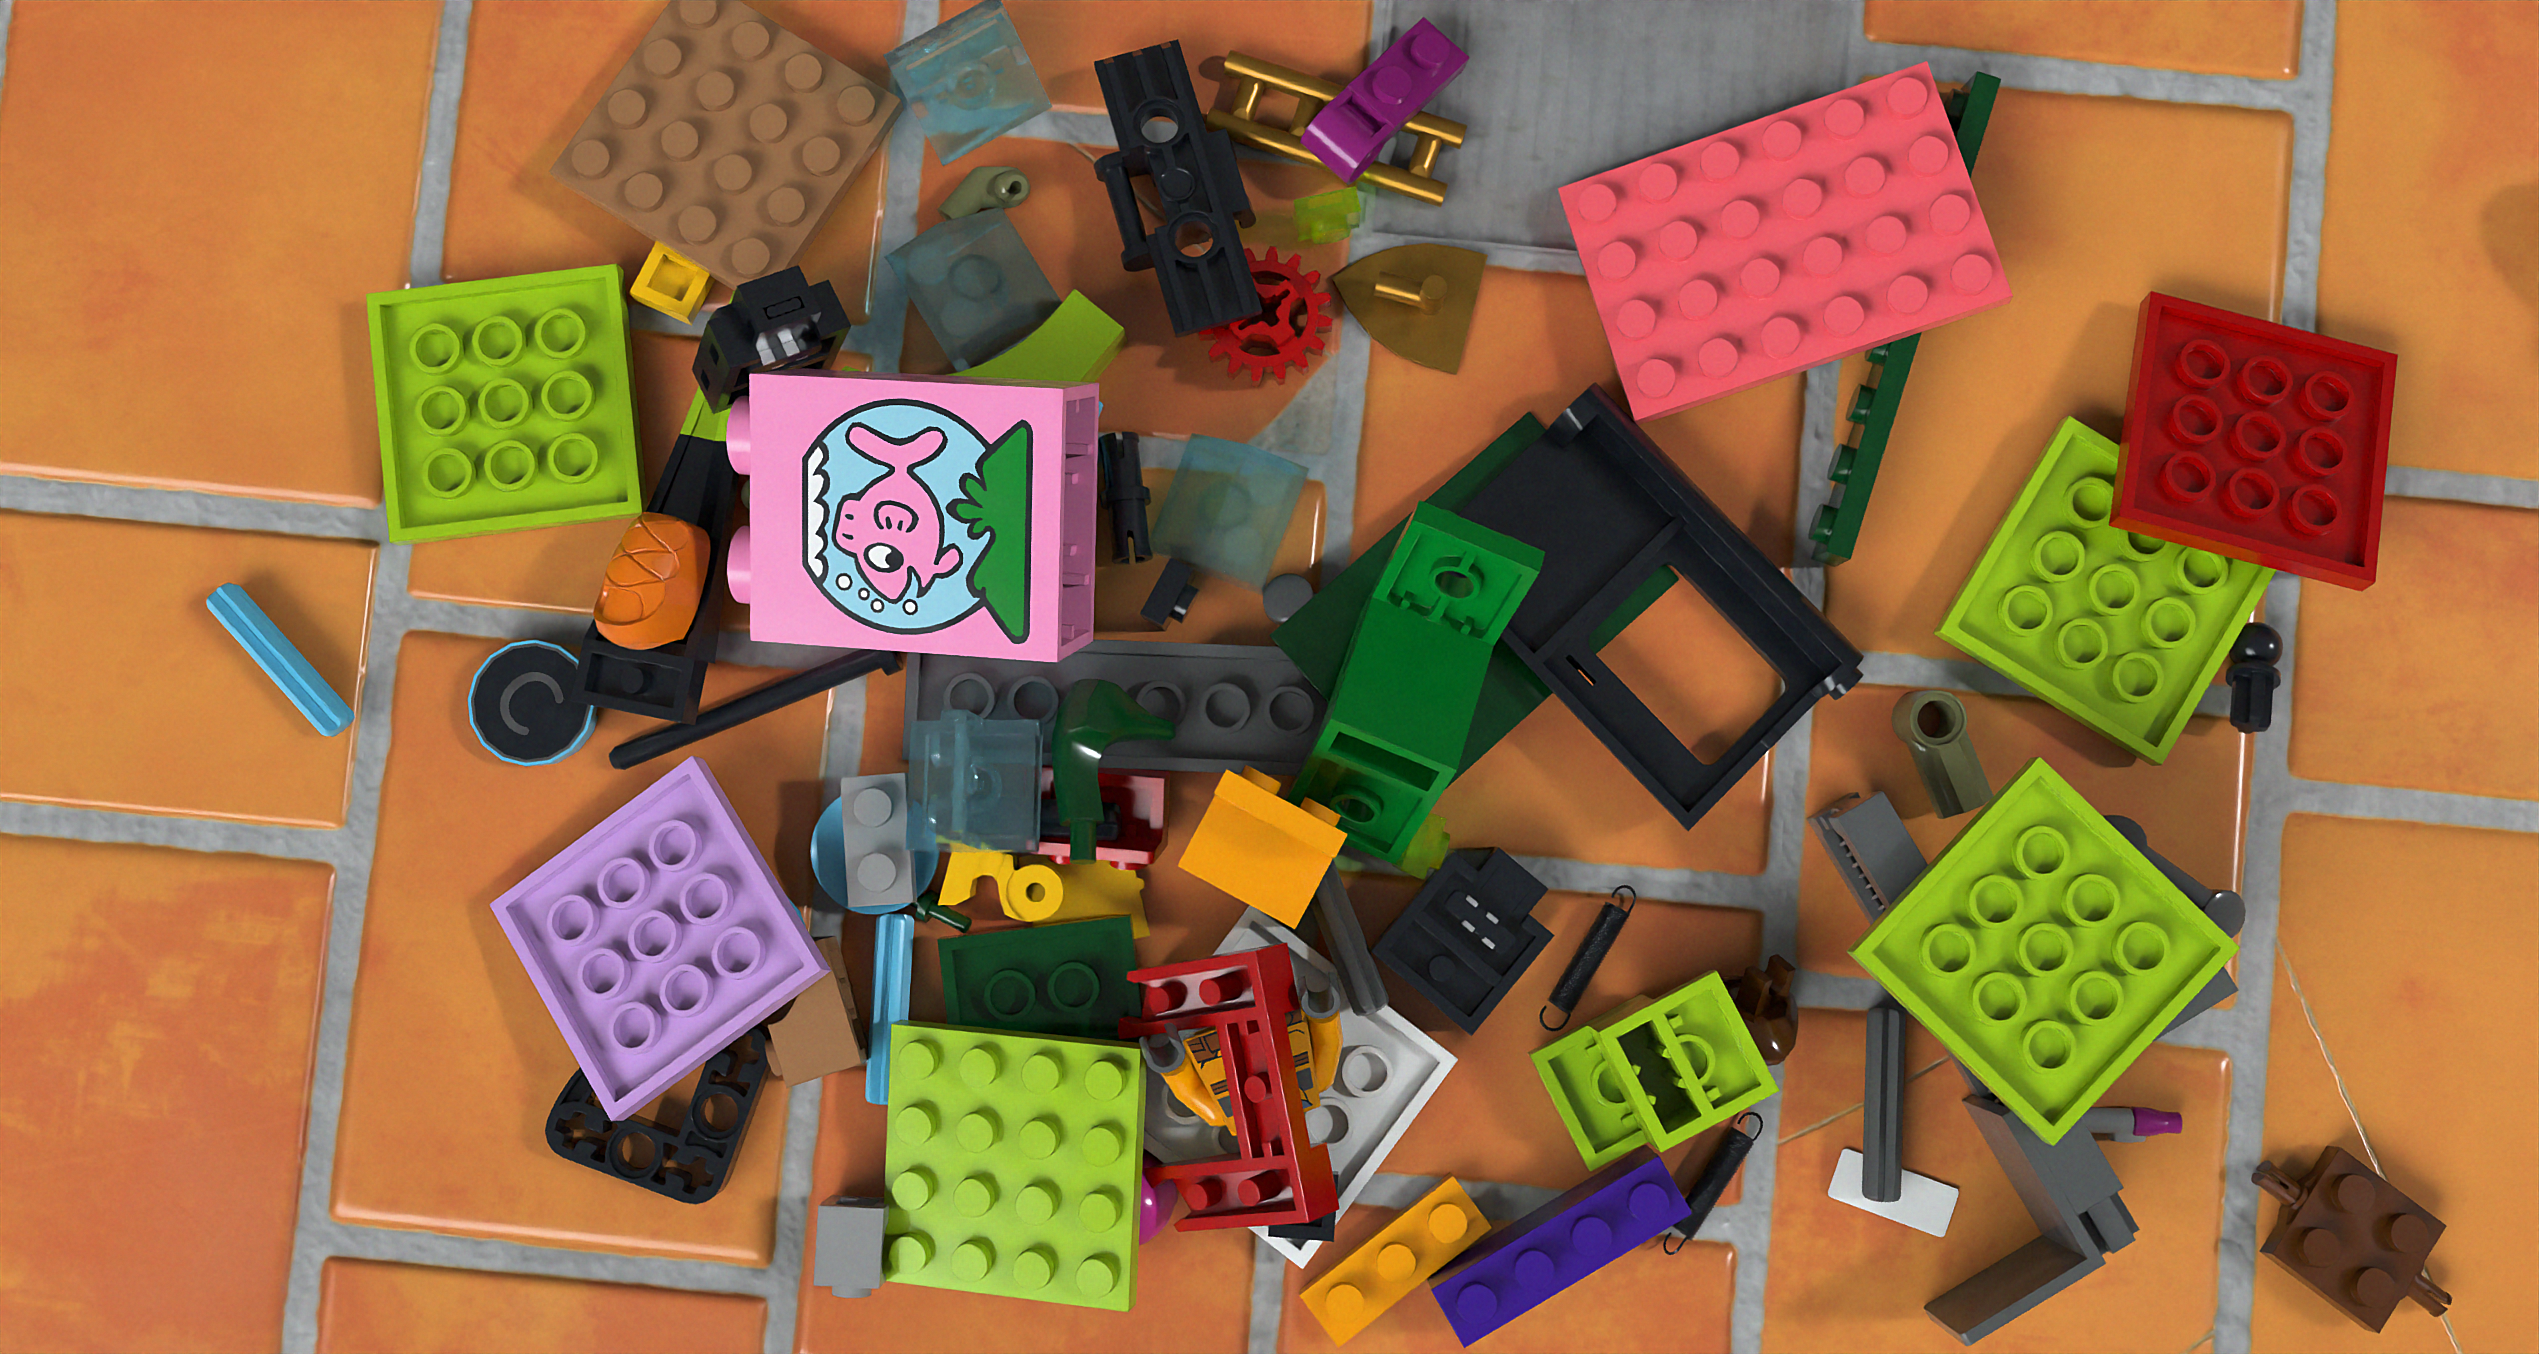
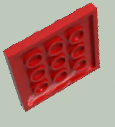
[2109,291,2398,592]

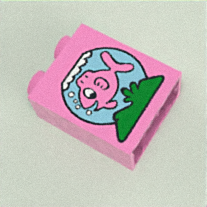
[726,368,1099,662]

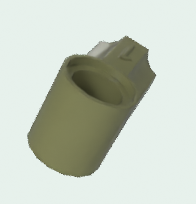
[1891,690,1994,819]

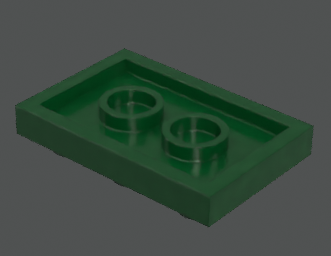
[937,914,1147,1043]

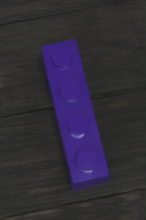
[1427,1145,1693,1348]

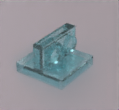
[883,0,1052,166]
[905,709,1043,853]

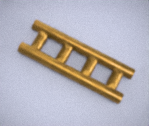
[1205,50,1468,208]

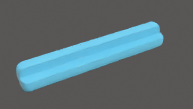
[206,583,355,737]
[865,913,914,1105]

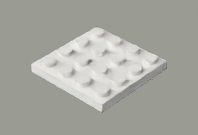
[1143,905,1458,1269]

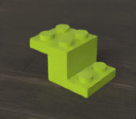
[1527,969,1780,1172]

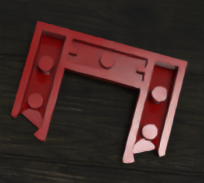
[1118,943,1340,1232]

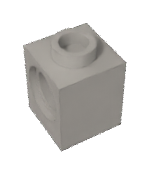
[813,1195,889,1298]

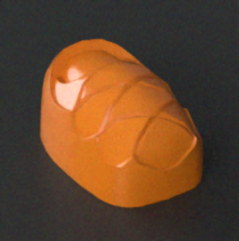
[593,512,711,650]

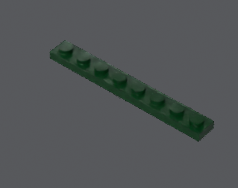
[1808,71,2001,567]

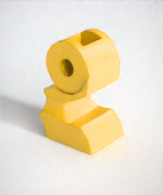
[938,838,1066,922]

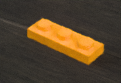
[1299,1172,1492,1348]

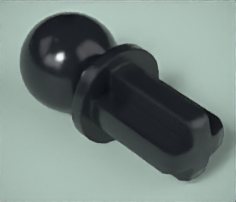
[2226,622,2283,734]

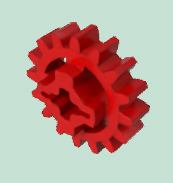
[1198,246,1333,387]

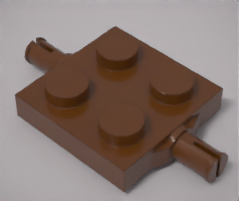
[2251,1146,2452,1334]

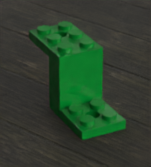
[1283,500,1546,865]

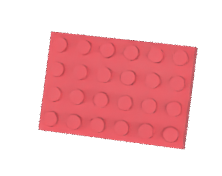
[1558,61,2013,425]

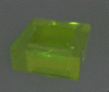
[1293,186,1361,245]
[1392,812,1450,879]

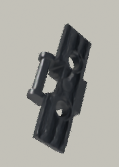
[1094,39,1262,338]

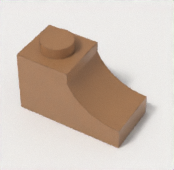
[765,936,868,1088]

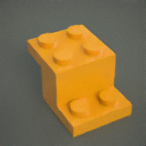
[1177,765,1348,929]

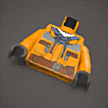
[1139,972,1344,1136]

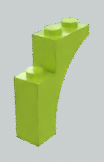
[842,288,1128,382]

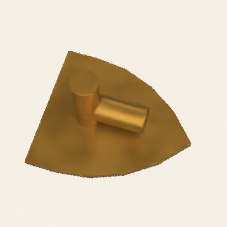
[1332,243,1488,375]

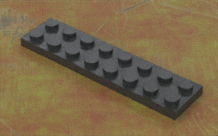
[902,639,1329,776]

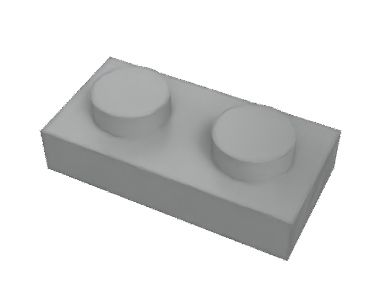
[840,773,917,908]

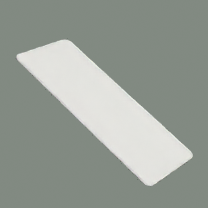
[1828,1148,1959,1237]

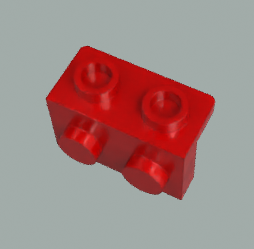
[1028,765,1170,870]

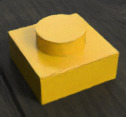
[630,241,715,326]

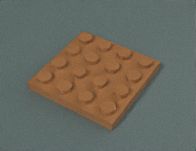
[549,0,904,291]

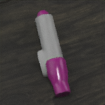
[2081,1106,2183,1143]

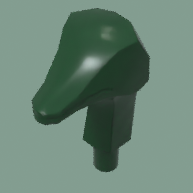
[1051,679,1176,865]

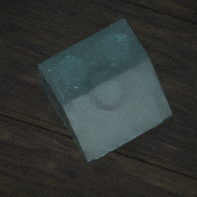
[885,207,1062,372]
[1150,433,1310,596]

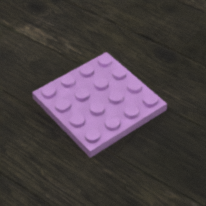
[489,756,831,1121]

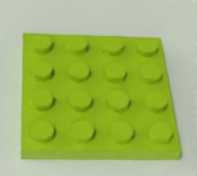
[366,264,648,546]
[1933,416,2277,766]
[1846,757,2240,1146]
[882,1019,1147,1312]

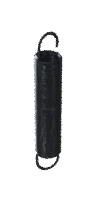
[1539,885,1636,1031]
[1663,1112,1763,1255]

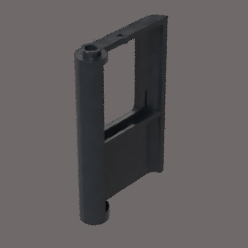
[1446,382,1864,831]

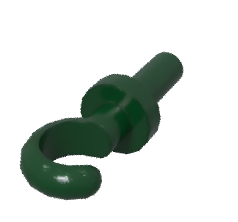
[909,890,972,934]

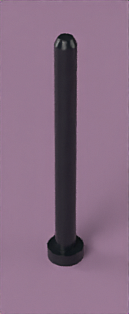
[609,649,904,770]

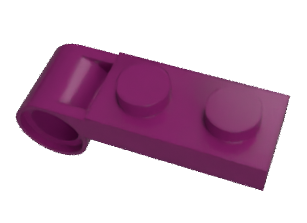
[1300,17,1470,185]

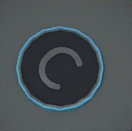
[468,640,598,767]

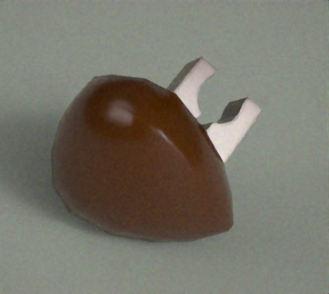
[1721,954,1798,1066]

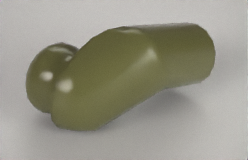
[937,166,1031,231]

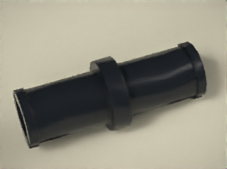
[1098,431,1153,565]

